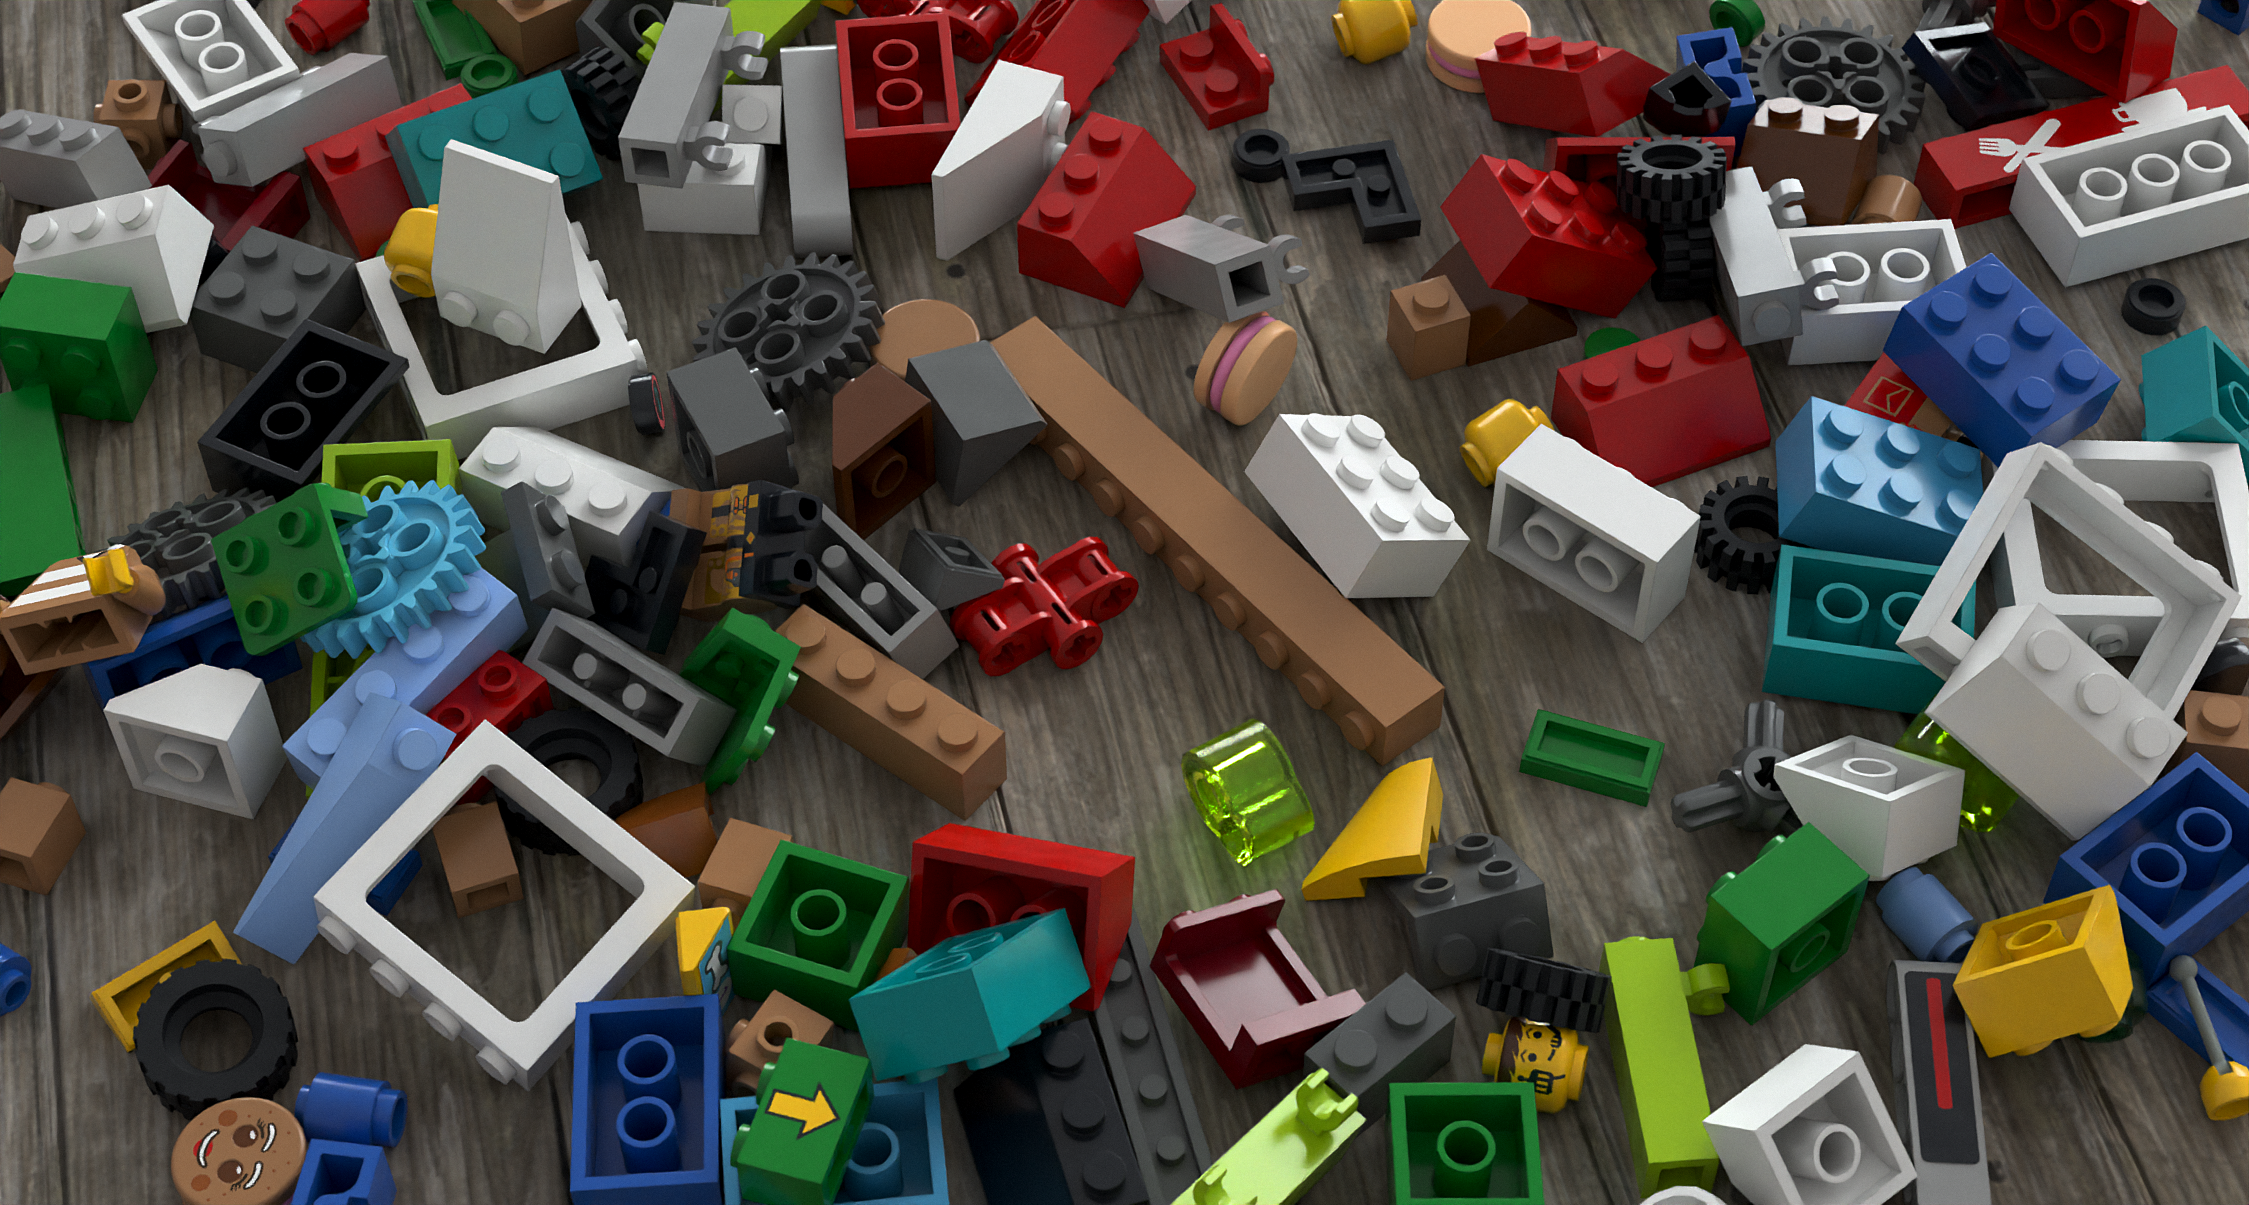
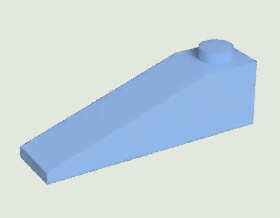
[233,692,456,965]

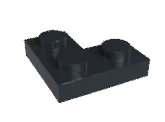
[1281,139,1421,244]
[585,511,707,655]

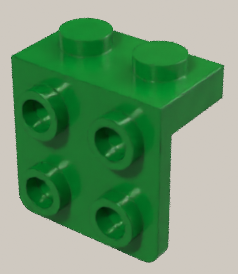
[210,483,368,656]
[678,607,801,796]

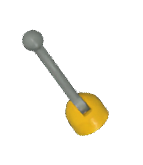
[2169,955,2249,1121]

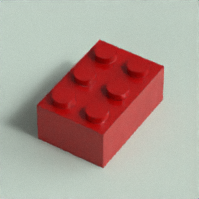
[835,12,961,189]
[1440,154,1657,319]

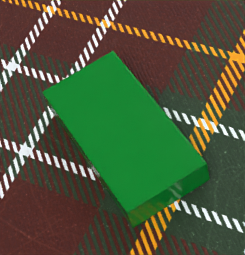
[412,0,498,81]
[1519,709,1665,807]

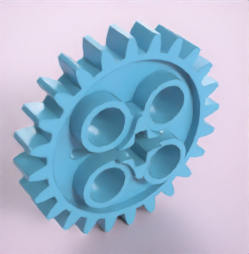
[300,480,486,659]

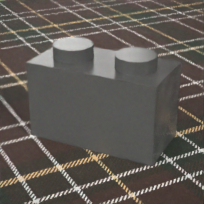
[1302,972,1456,1140]

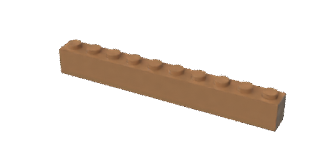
[990,316,1445,767]

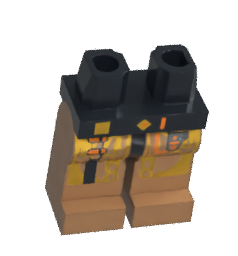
[669,480,823,622]

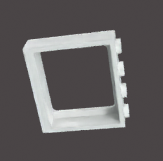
[355,213,648,460]
[1981,440,2249,658]
[1895,442,2242,720]
[313,719,695,1091]

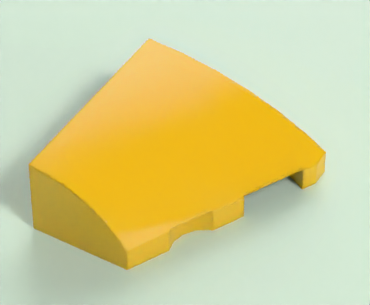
[1301,757,1444,901]

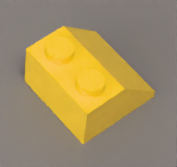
[1952,884,2133,1058]

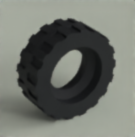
[493,707,644,856]
[133,958,298,1121]

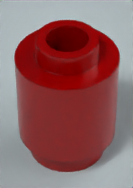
[285,0,370,55]

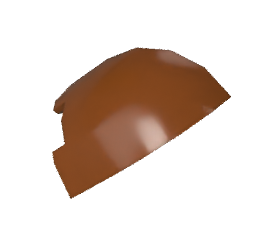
[614,782,718,878]

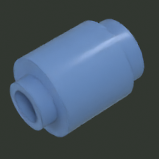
[1876,867,1978,963]

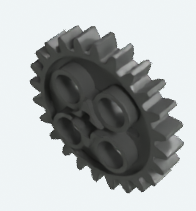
[1742,16,1926,155]
[692,253,885,412]
[94,488,276,618]

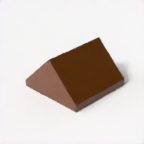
[1421,240,1578,367]

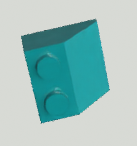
[2139,325,2249,485]

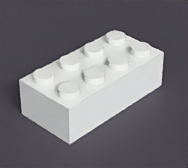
[2009,105,2249,288]

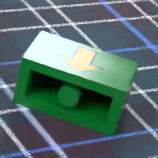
[730,1038,875,1205]

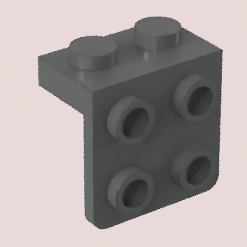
[474,481,595,657]
[1375,833,1554,991]

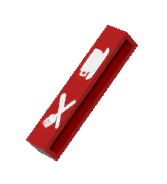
[1913,65,2249,229]

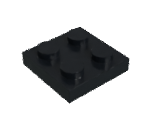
[1901,23,2050,132]

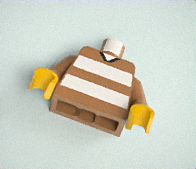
[0,544,166,675]

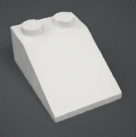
[931,60,1071,261]
[431,139,582,354]

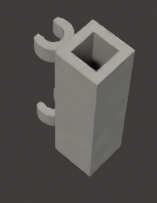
[618,2,768,189]
[192,53,403,187]
[1708,166,1839,346]
[1133,215,1310,323]

